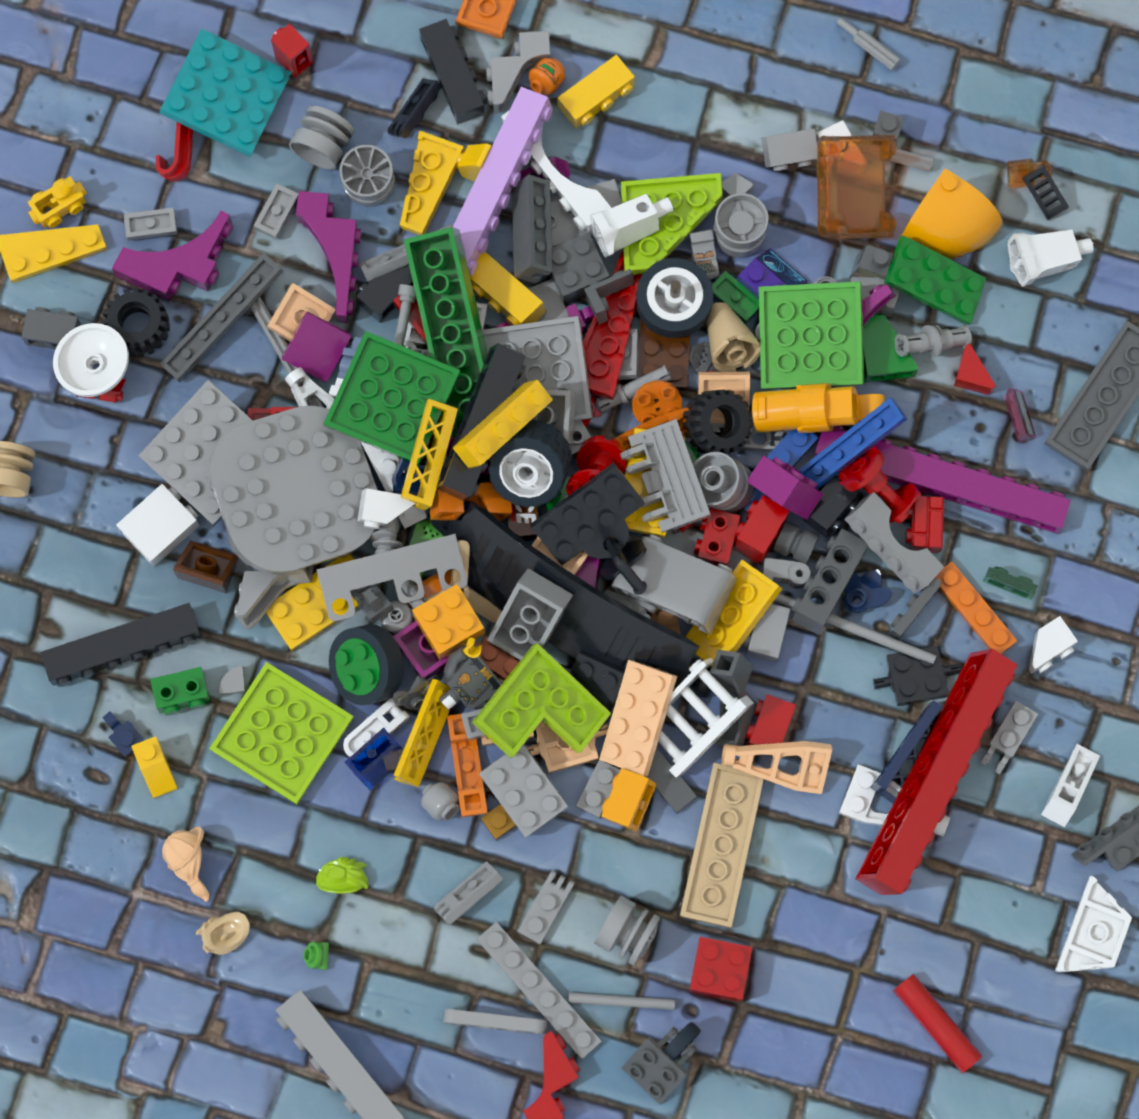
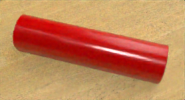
[893,973,983,1073]

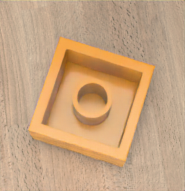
[412,584,485,660]

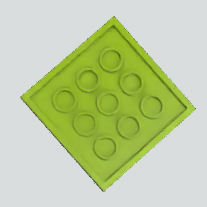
[209,662,354,805]

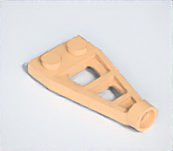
[721,741,832,794]

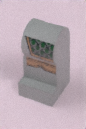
[689,230,719,280]
[762,558,811,589]

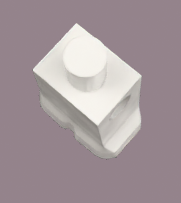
[590,194,673,257]
[1008,230,1094,287]

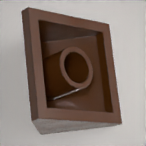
[173,540,239,593]

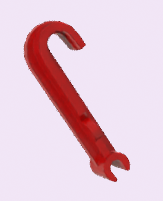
[156,122,193,182]

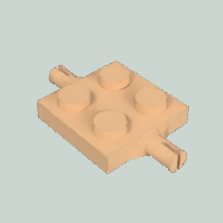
[527,721,608,774]

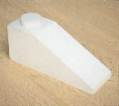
[1041,744,1100,827]

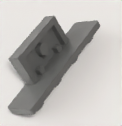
[1071,806,1139,871]

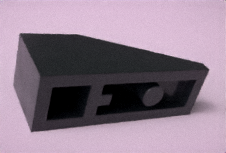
[357,266,414,323]

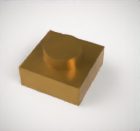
[481,804,516,840]

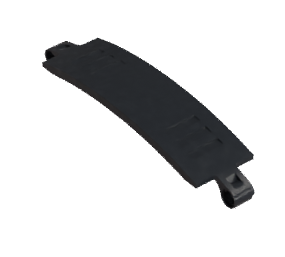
[430,501,713,698]

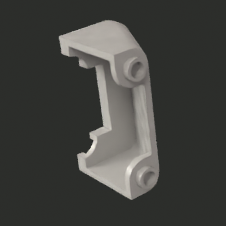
[612,534,737,635]

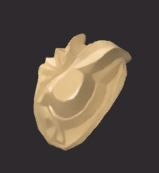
[196,912,249,955]

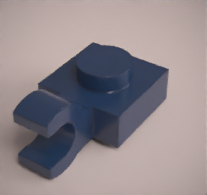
[102,711,145,758]

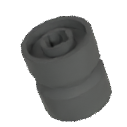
[773,521,819,565]

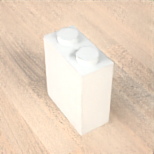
[116,484,199,567]

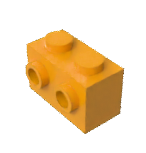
[601,768,657,832]

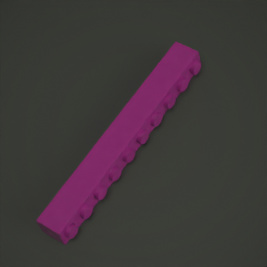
[814,426,1071,534]

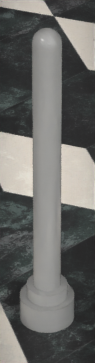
[394,284,417,347]

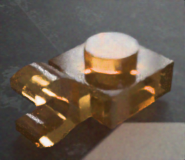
[1007,158,1052,188]

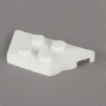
[1055,875,1132,973]

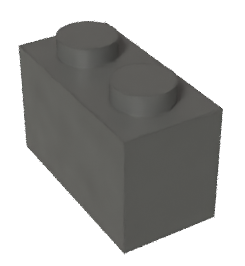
[21,307,81,350]

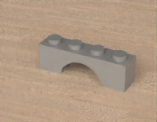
[844,492,944,594]

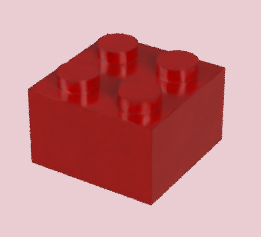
[734,495,790,565]
[689,937,752,1002]

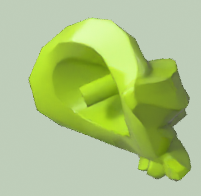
[316,856,368,893]

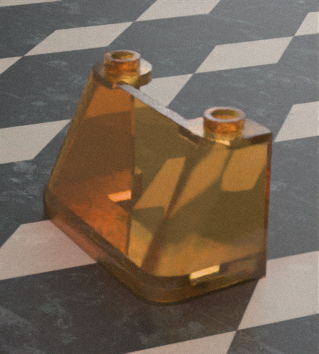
[817,135,896,239]

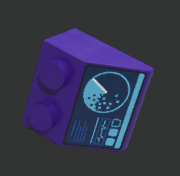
[737,249,808,299]

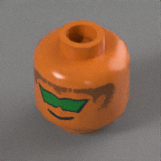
[528,58,565,95]

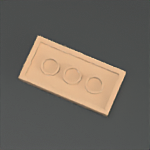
[599,660,677,776]

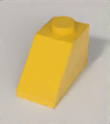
[457,144,491,182]
[132,736,178,799]

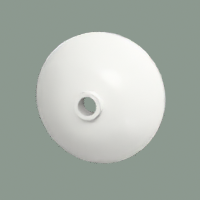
[53,323,129,397]

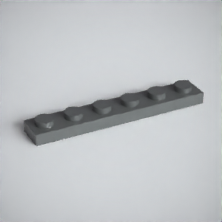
[160,253,283,382]

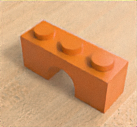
[430,480,512,521]

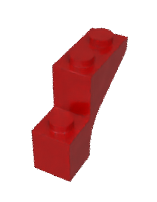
[523,1031,580,1119]

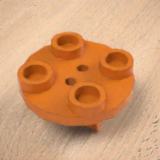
[632,380,682,424]

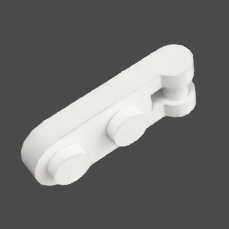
[343,697,410,760]

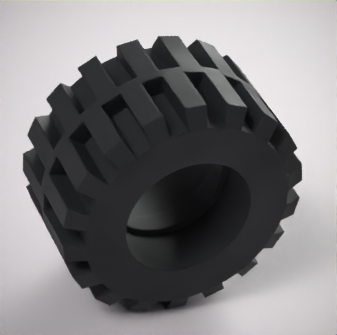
[102,288,170,357]
[682,389,754,454]

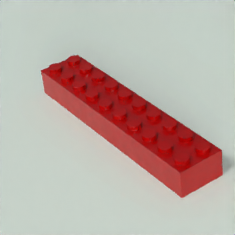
[855,649,1017,895]

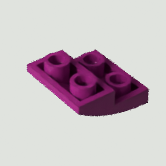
[282,311,351,382]

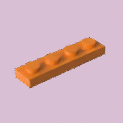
[935,561,1017,654]

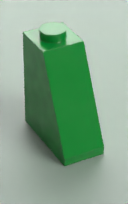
[863,313,918,383]

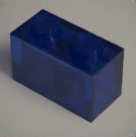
[345,727,404,790]

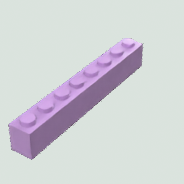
[453,87,553,276]

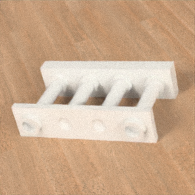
[658,658,754,778]

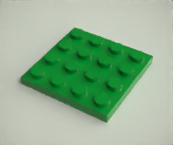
[323,331,461,466]

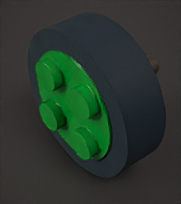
[329,624,404,705]

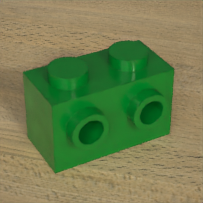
[150,667,211,715]

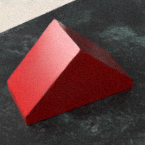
[954,343,996,395]

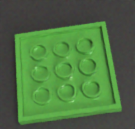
[759,282,864,389]

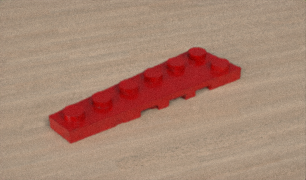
[583,251,643,400]

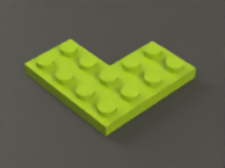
[472,643,611,758]

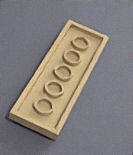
[680,763,764,929]

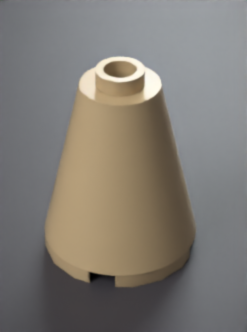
[707,303,760,372]

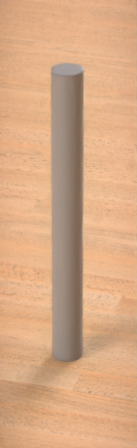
[568,992,675,1010]

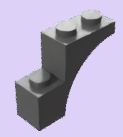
[710,650,757,747]

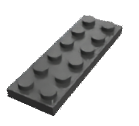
[1044,321,1139,472]

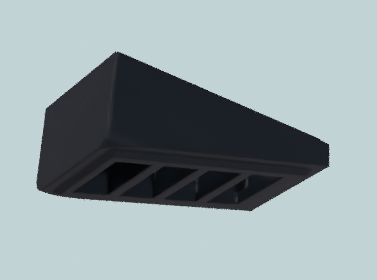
[1022,164,1069,220]

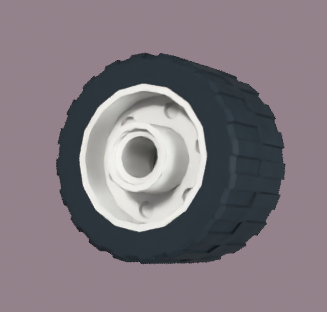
[488,420,572,508]

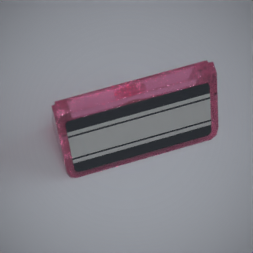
[1004,388,1036,443]

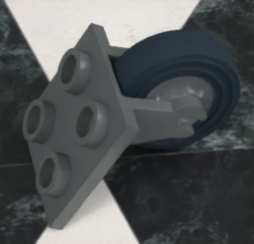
[622,1022,701,1105]

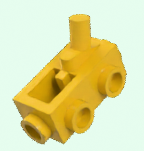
[28,176,87,228]

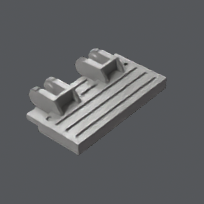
[620,419,711,533]

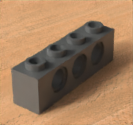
[792,529,868,635]

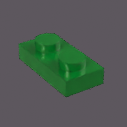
[712,271,759,324]

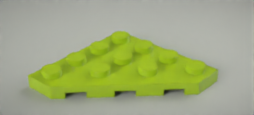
[621,173,723,275]

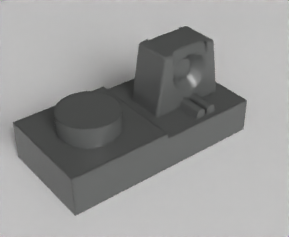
[350,584,394,623]

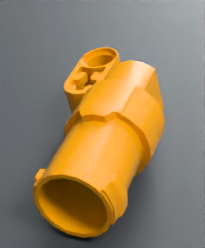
[752,383,885,433]

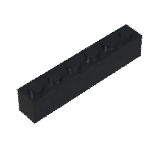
[436,343,525,501]
[40,603,202,687]

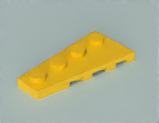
[400,130,465,235]
[0,224,107,284]

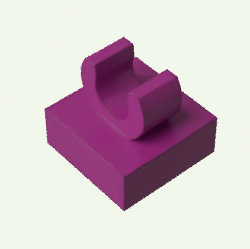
[566,304,594,334]

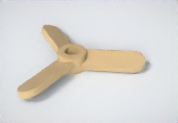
[411,540,502,623]

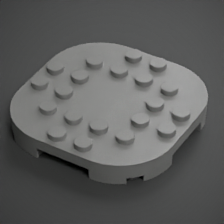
[208,406,377,575]

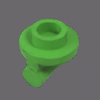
[303,942,329,970]

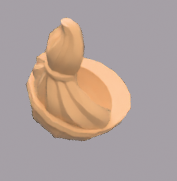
[162,827,209,902]

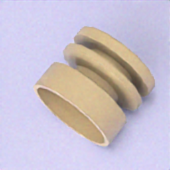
[0,441,36,498]

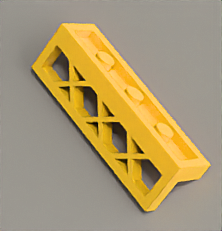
[400,399,458,510]
[394,679,450,788]

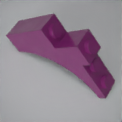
[112,211,233,301]

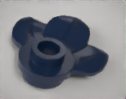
[844,569,892,613]

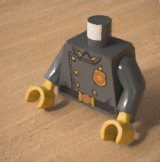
[439,638,502,710]

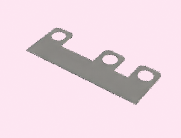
[317,534,468,621]

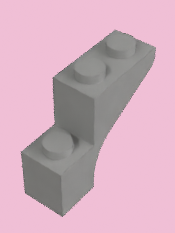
[486,31,550,114]
[234,565,314,629]

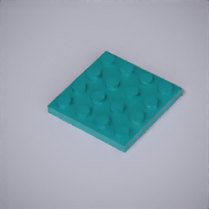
[159,28,292,157]

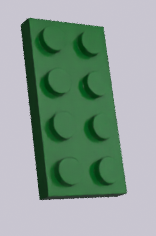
[884,236,986,325]

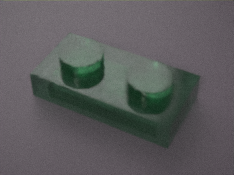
[983,566,1038,600]

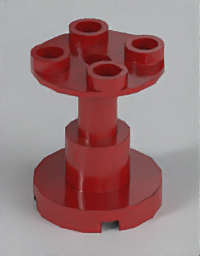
[566,435,628,496]
[839,446,921,524]

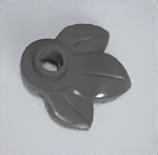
[393,674,438,710]

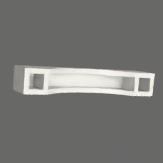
[501,111,611,236]

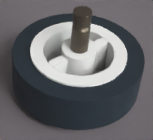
[636,258,713,338]

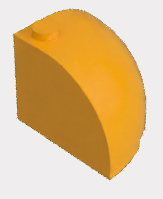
[901,168,1003,259]

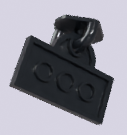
[530,463,647,595]

